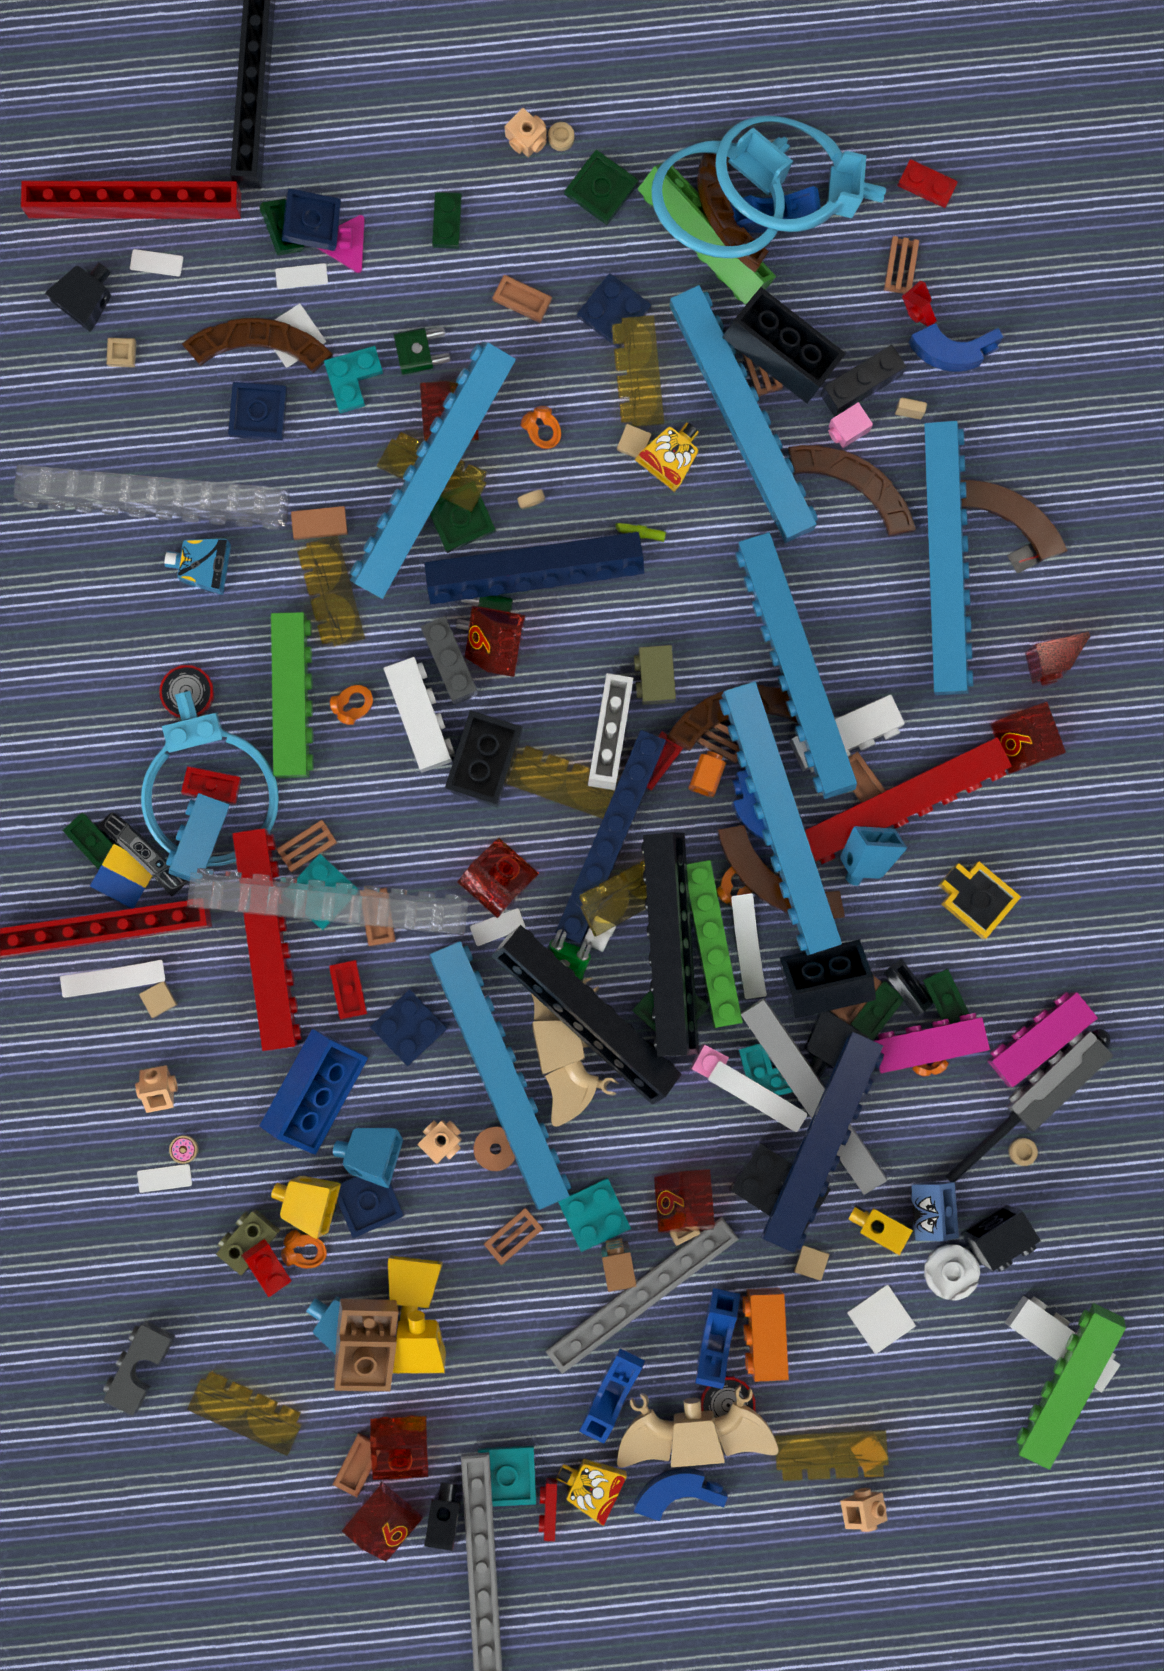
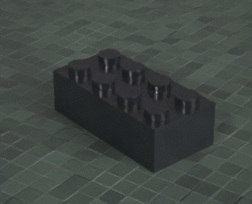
[722,287,846,404]

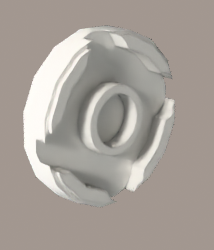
[924,1244,980,1300]

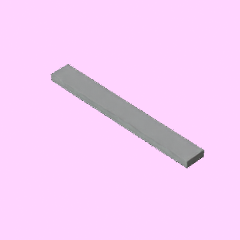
[741,998,887,1195]
[546,1216,739,1374]
[461,1452,502,1671]

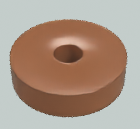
[474,1127,515,1171]

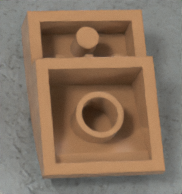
[334,1299,399,1392]

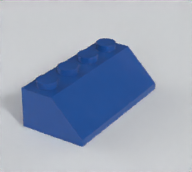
[259,1029,368,1155]

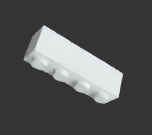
[384,657,455,773]
[588,673,633,790]
[790,695,905,773]
[1005,1296,1120,1393]

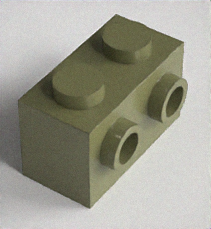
[634,645,676,705]
[216,1209,281,1276]

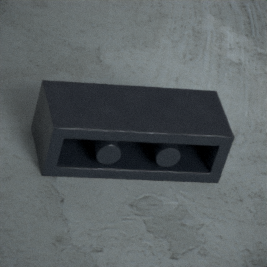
[821,345,907,417]

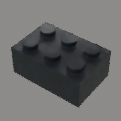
[445,710,523,808]
[779,939,876,1018]
[729,1143,831,1233]
[961,1205,1041,1272]

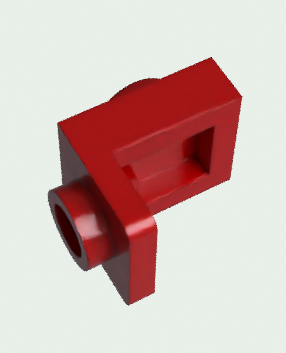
[901,281,937,327]

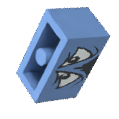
[911,1182,959,1241]

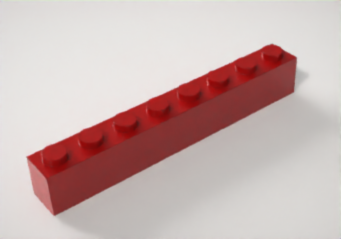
[21,181,242,219]
[805,737,1012,865]
[232,828,302,1051]
[0,898,212,958]

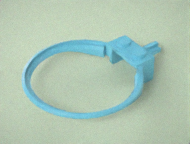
[716,115,886,232]
[652,128,793,258]
[141,691,279,867]

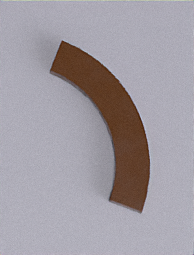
[697,153,769,272]
[182,318,333,373]
[787,445,916,537]
[961,480,1068,561]
[667,685,798,751]
[717,825,845,919]

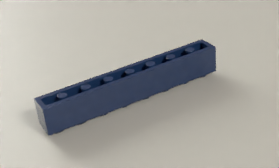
[424,532,645,605]
[555,730,666,943]
[760,1032,884,1253]

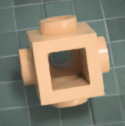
[504,108,547,158]
[135,1065,178,1113]
[417,1120,462,1164]
[840,1488,888,1532]

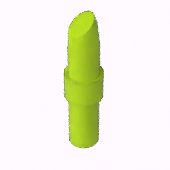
[615,523,666,542]

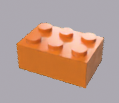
[742,1287,789,1382]

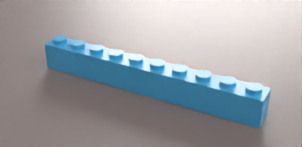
[669,285,818,543]
[350,341,516,599]
[924,421,974,695]
[735,532,857,799]
[719,681,842,955]
[429,941,571,1210]

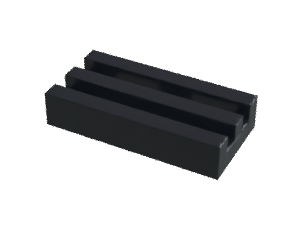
[883,958,933,1017]

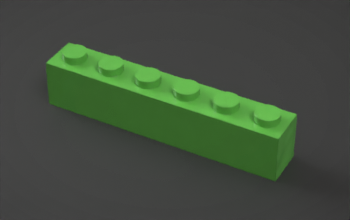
[637,163,776,305]
[271,612,314,778]
[687,860,743,1028]
[1016,1303,1126,1470]

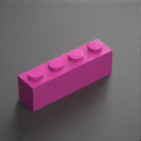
[987,992,1098,1087]
[874,1013,990,1073]

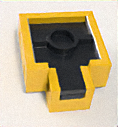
[938,861,1021,939]

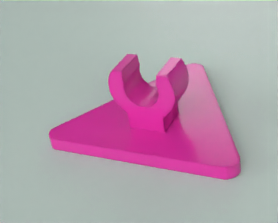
[318,215,365,273]

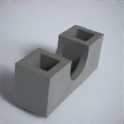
[420,616,479,705]
[103,1321,175,1416]

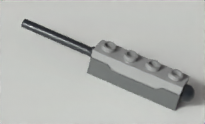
[945,1029,1114,1182]

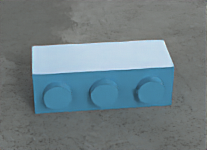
[166,793,229,885]

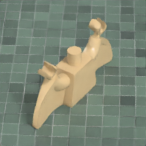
[531,978,619,1127]
[617,1385,779,1468]

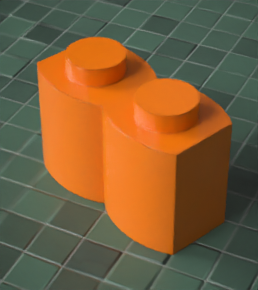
[688,751,726,798]

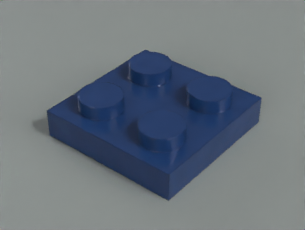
[282,188,341,251]
[577,273,652,349]
[228,382,288,441]
[370,989,448,1067]
[337,1177,405,1238]

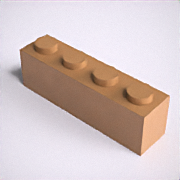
[601,1238,636,1292]

